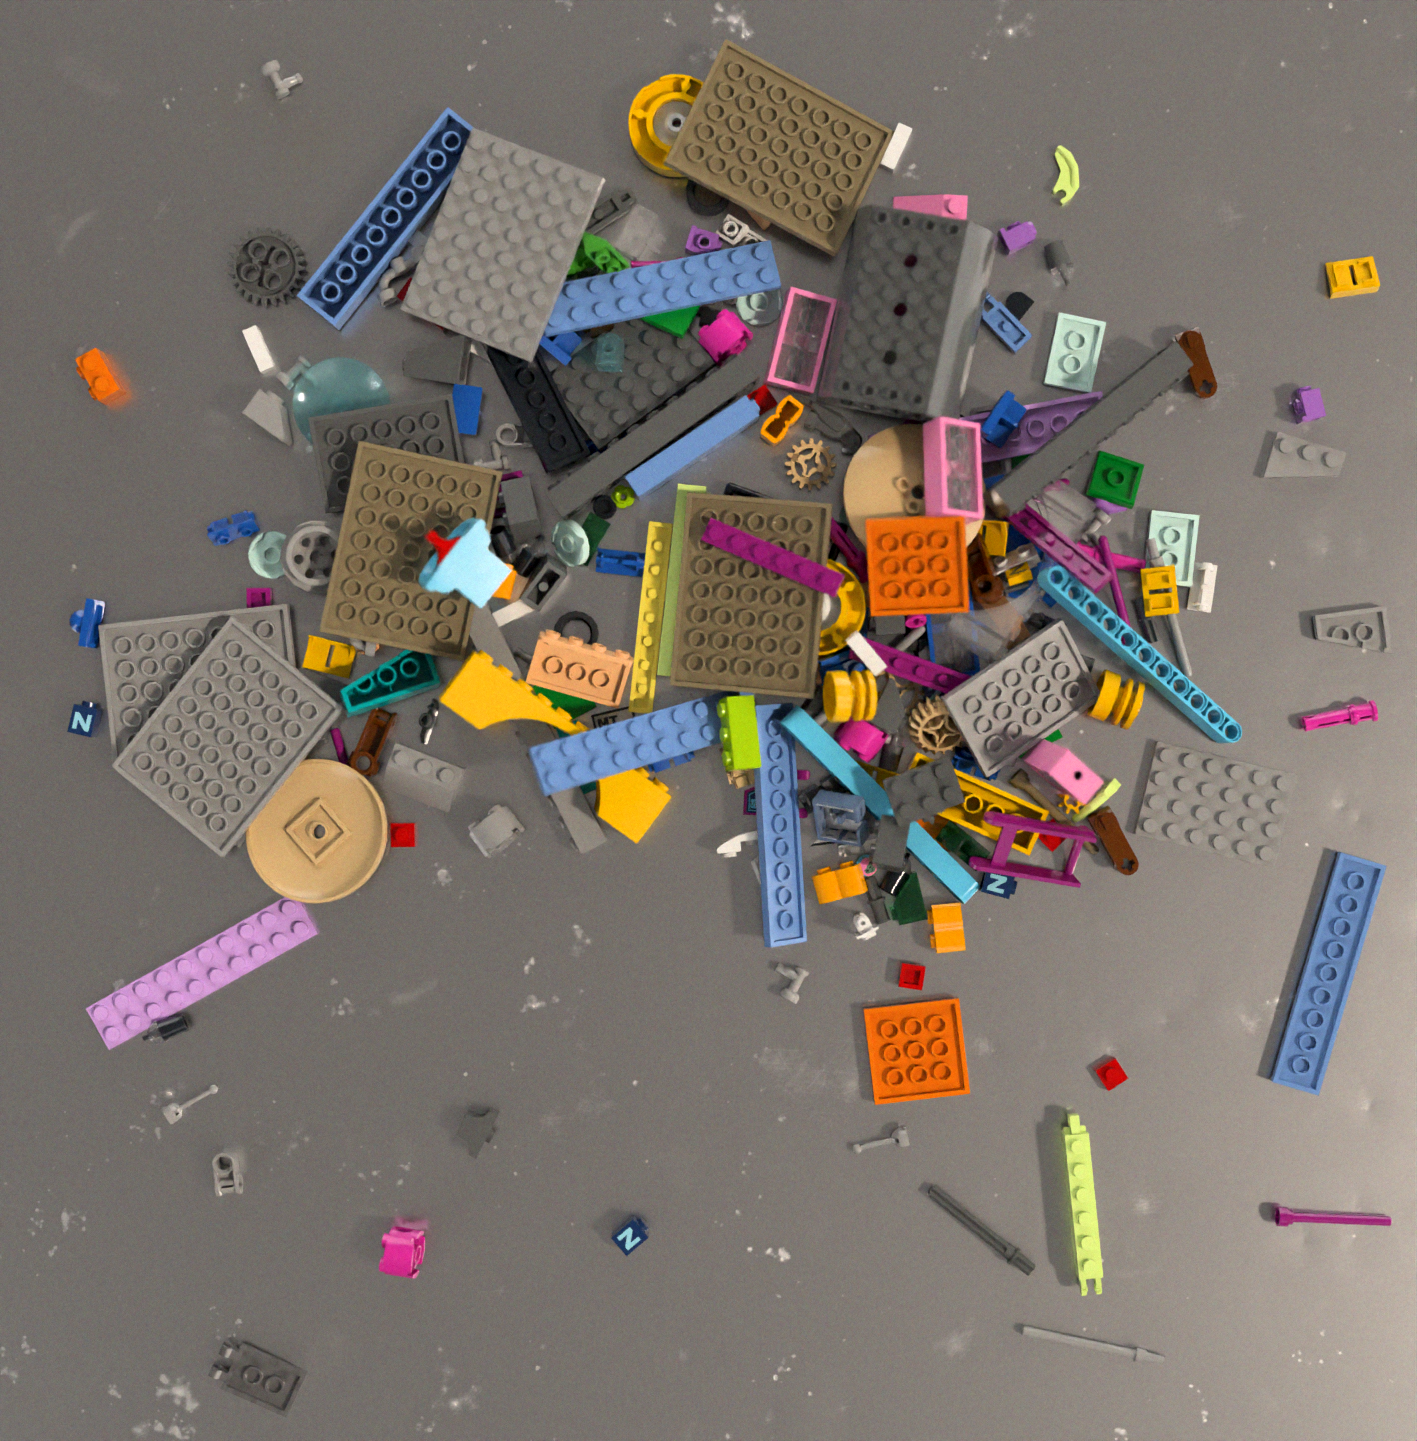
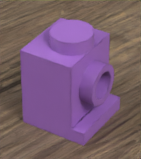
[997,221,1037,256]
[685,225,723,256]
[1293,386,1326,424]

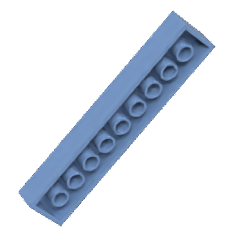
[297,107,473,330]

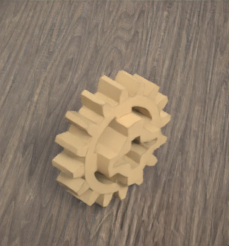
[785,438,837,491]

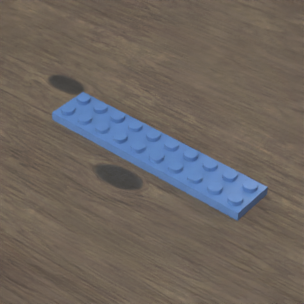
[544,240,781,337]
[528,691,757,796]
[754,703,807,947]
[1271,852,1387,1096]

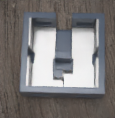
[812,790,869,847]

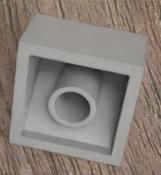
[242,389,293,446]

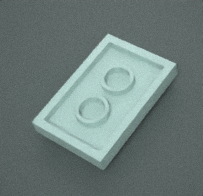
[1043,312,1106,394]
[1145,510,1200,587]

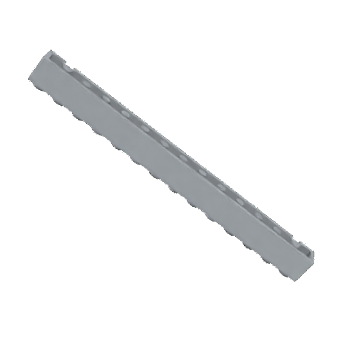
[469,602,608,854]

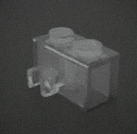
[614,204,666,261]

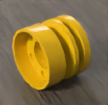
[1087,669,1145,730]
[823,670,877,722]

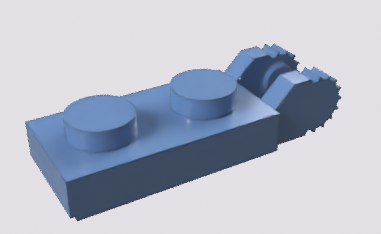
[981,292,1032,354]

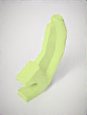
[1052,145,1079,206]
[1072,778,1121,823]

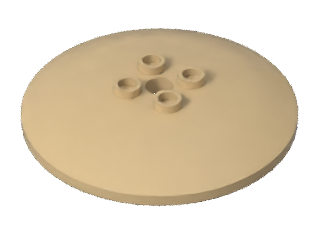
[843,424,986,548]
[246,759,387,903]

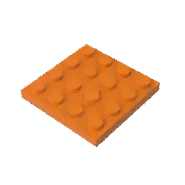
[865,515,969,616]
[863,997,970,1105]

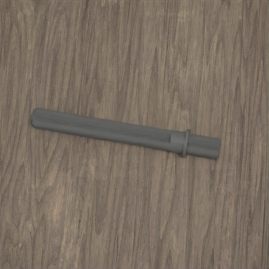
[928,1185,1036,1276]

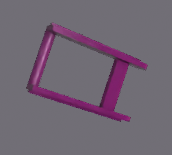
[968,811,1097,888]

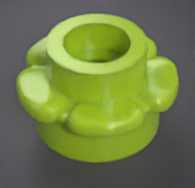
[611,485,634,509]

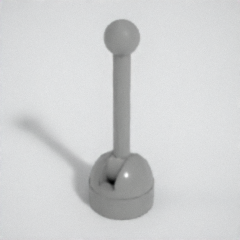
[162,1085,218,1124]
[852,1127,910,1154]

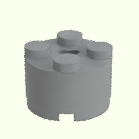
[468,804,525,858]

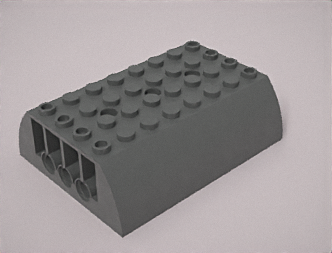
[816,205,998,423]

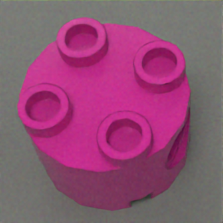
[698,309,753,366]
[833,715,889,763]
[379,1226,425,1279]

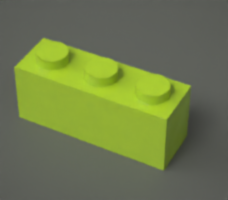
[717,695,762,772]

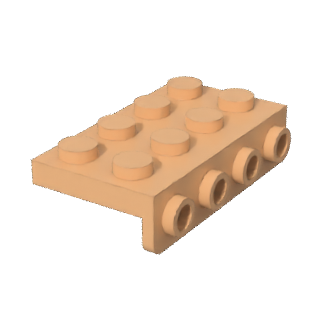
[526,630,633,709]

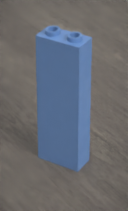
[625,395,760,501]

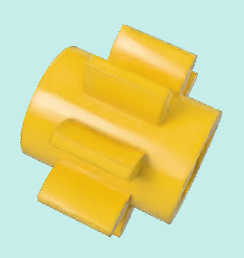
[1056,793,1086,814]

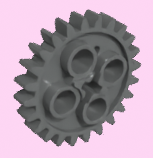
[227,227,306,307]

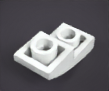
[715,214,768,248]
[717,830,758,857]

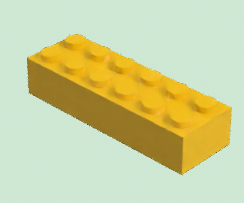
[907,752,1049,856]

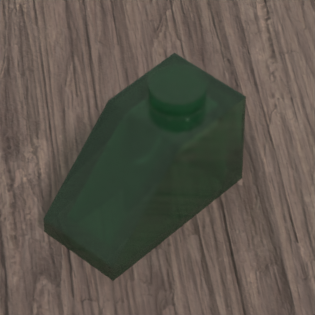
[581,511,612,567]
[935,820,990,871]
[889,871,928,926]

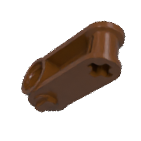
[1175,327,1217,399]
[966,533,1005,605]
[347,708,398,777]
[1087,806,1139,875]

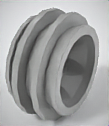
[280,520,341,594]

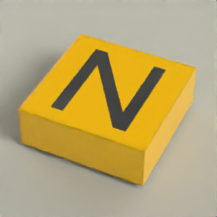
[1004,561,1033,586]

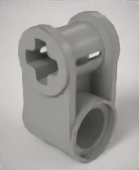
[496,423,534,449]
[212,1148,243,1197]

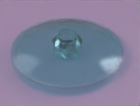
[293,357,390,444]

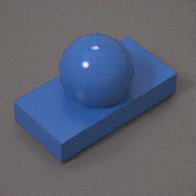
[69,598,105,649]

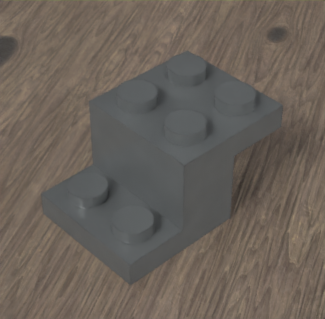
[882,756,965,827]

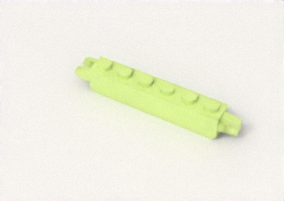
[1061,1113,1103,1296]

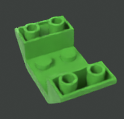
[566,232,629,278]

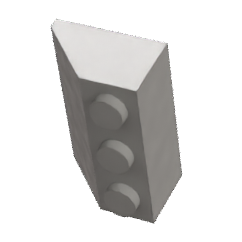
[382,743,466,813]

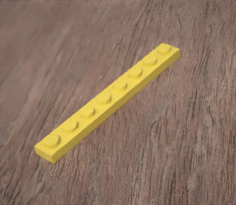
[628,521,673,714]

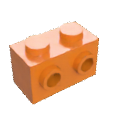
[75,347,126,405]

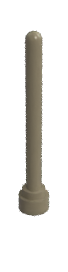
[1008,768,1099,855]

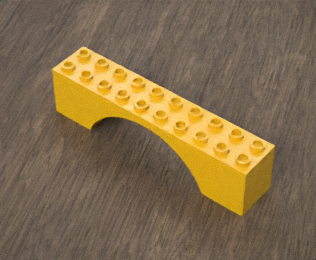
[439,649,671,843]

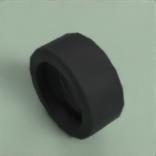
[686,179,730,217]
[554,611,599,645]

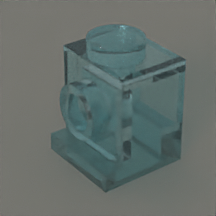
[595,333,625,372]

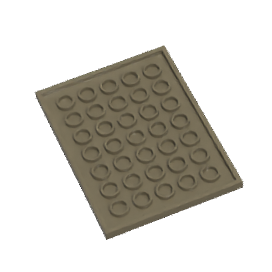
[663,39,895,257]
[320,441,502,661]
[670,492,833,699]

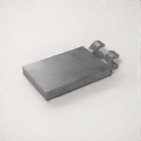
[208,1341,308,1417]

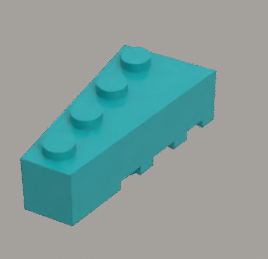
[339,649,441,718]

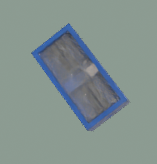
[923,578,980,676]

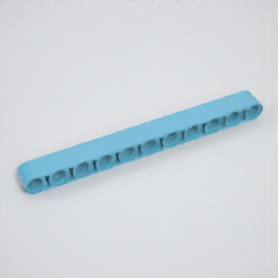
[1038,566,1242,744]
[780,705,981,904]

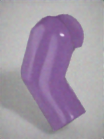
[1092,497,1127,515]

